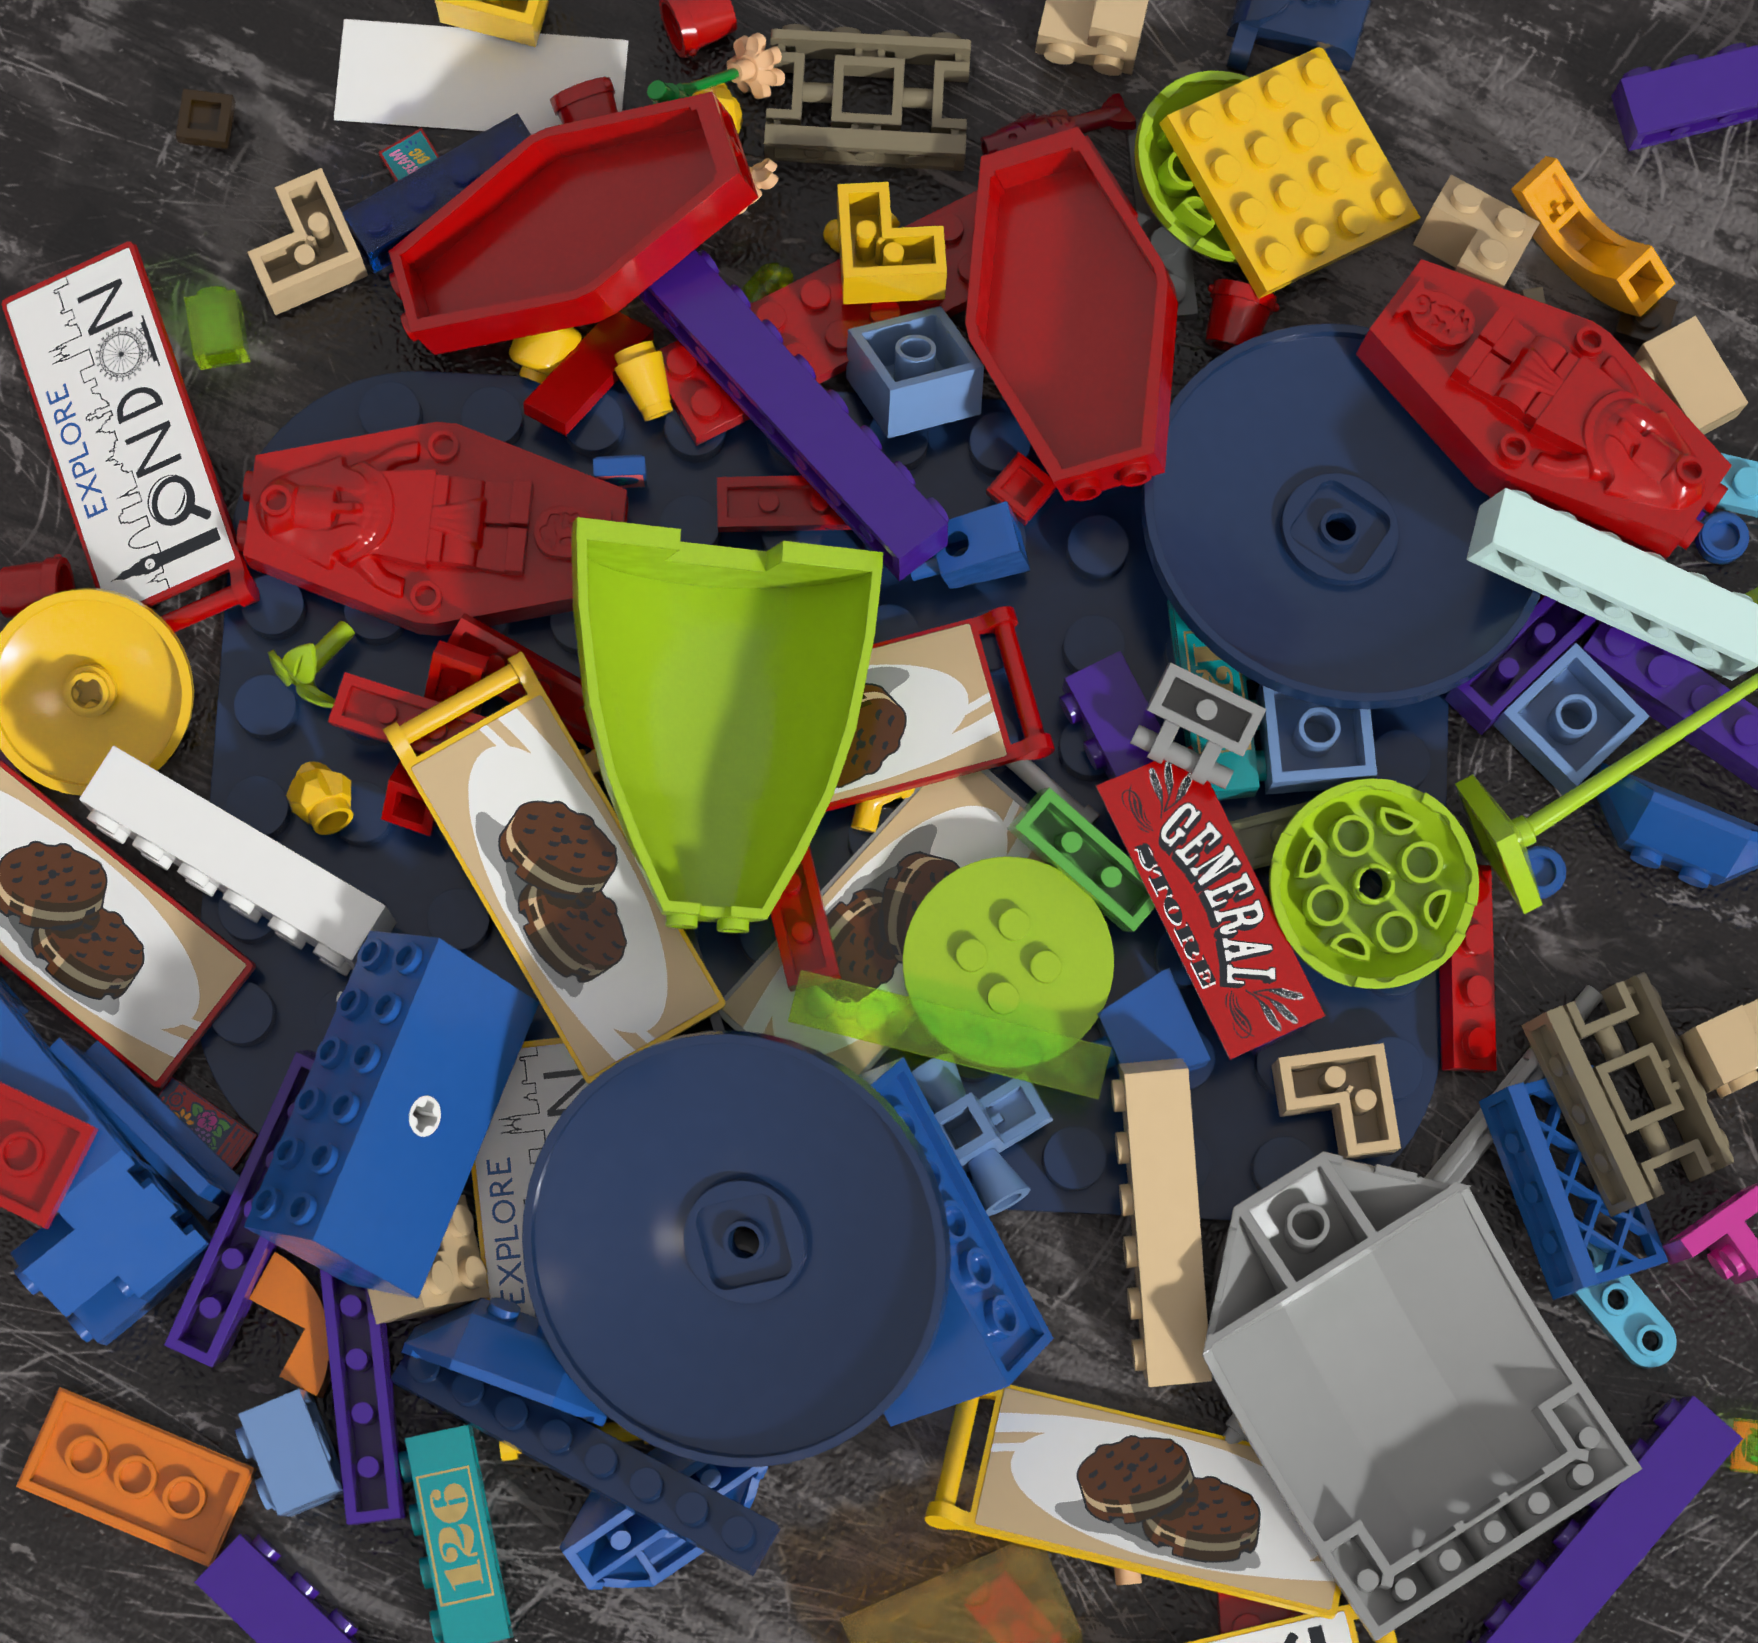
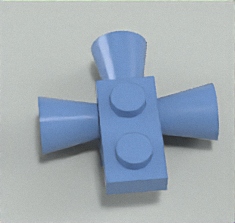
[912,1053,1054,1216]

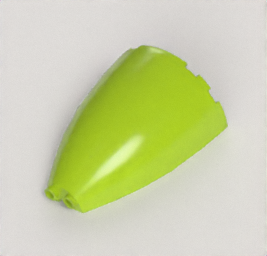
[571,517,883,933]

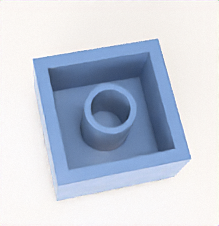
[846,306,984,438]
[1493,643,1649,795]
[1255,685,1377,794]
[235,1389,343,1517]

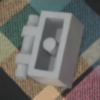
[1130,663,1266,789]

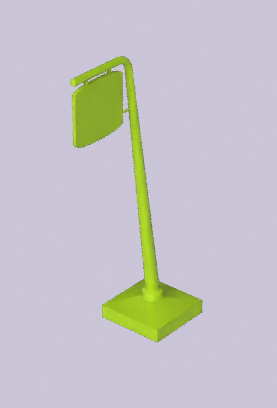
[1455,587,1758,914]

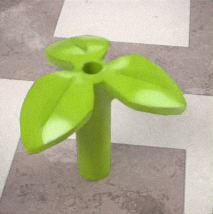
[268,621,355,708]

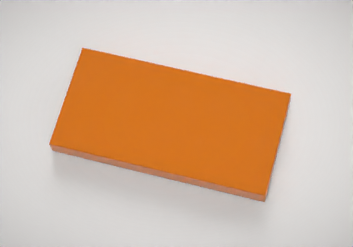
[16,1387,257,1567]

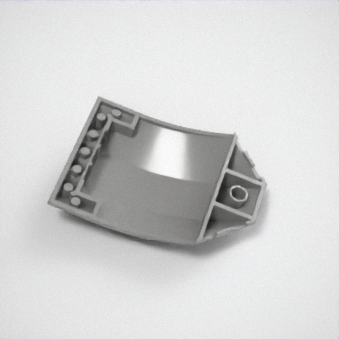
[1202,1152,1642,1642]

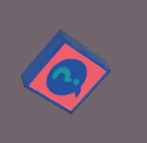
[593,455,647,488]

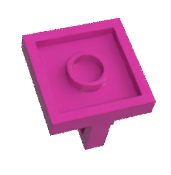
[1662,1183,1758,1285]

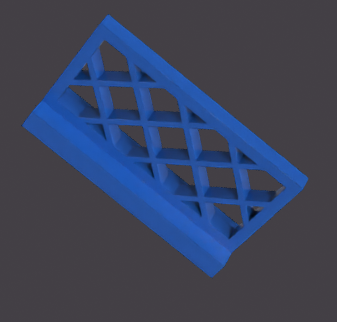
[48,1037,240,1223]
[1478,1065,1668,1300]

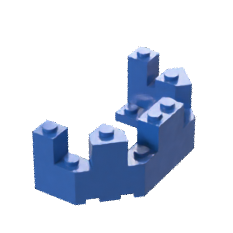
[0,975,212,1346]

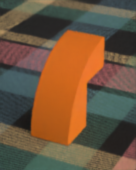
[249,1252,331,1398]

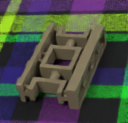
[764,24,971,171]
[1521,972,1734,1217]

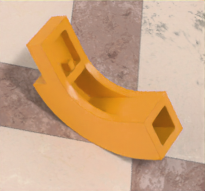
[1511,156,1676,317]

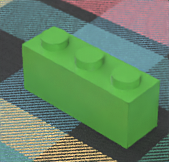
[1007,787,1155,932]

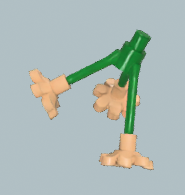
[647,33,785,215]

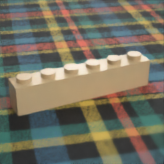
[1111,1058,1212,1387]

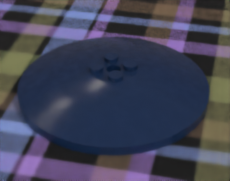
[1141,324,1541,709]
[522,1030,951,1467]

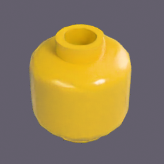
[509,327,582,383]

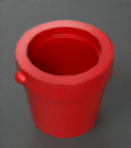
[659,0,737,58]
[550,77,618,124]
[1205,279,1280,352]
[0,554,75,618]

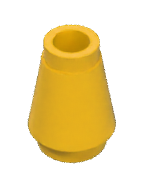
[614,341,673,421]

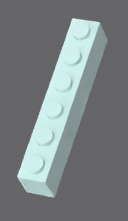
[1466,488,1758,681]

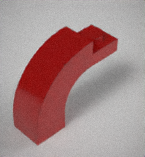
[381,641,489,836]

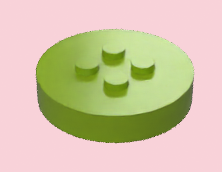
[902,856,1114,1069]

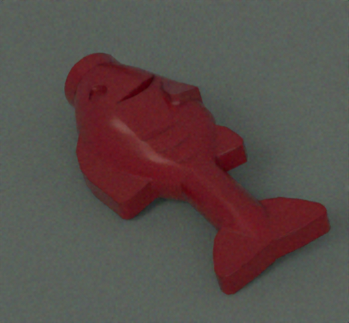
[980,93,1137,156]

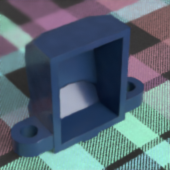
[1226,0,1371,72]

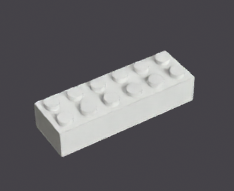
[79,745,397,976]

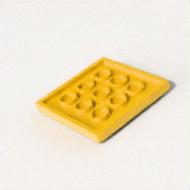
[1159,47,1420,299]

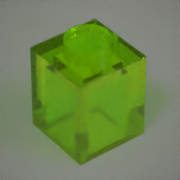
[184,286,251,370]

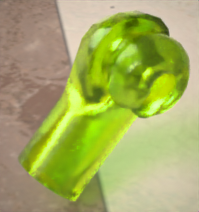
[742,262,794,304]

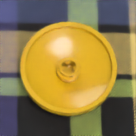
[0,588,194,796]

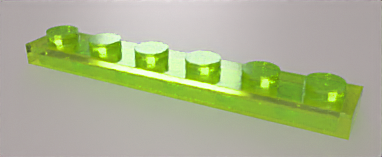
[788,970,1111,1099]

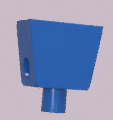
[910,501,1031,589]
[1075,968,1211,1077]

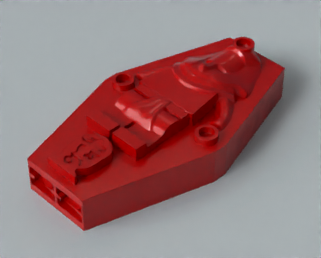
[389,92,759,355]
[965,127,1178,501]
[1356,259,1732,560]
[237,422,629,636]

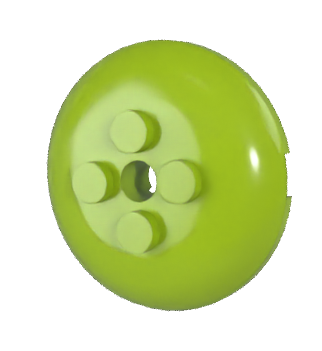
[1134,71,1249,263]
[1269,779,1479,989]

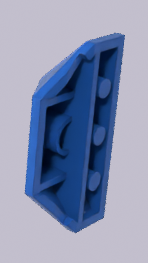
[1591,762,1758,888]
[401,1297,608,1427]
[560,1447,768,1590]

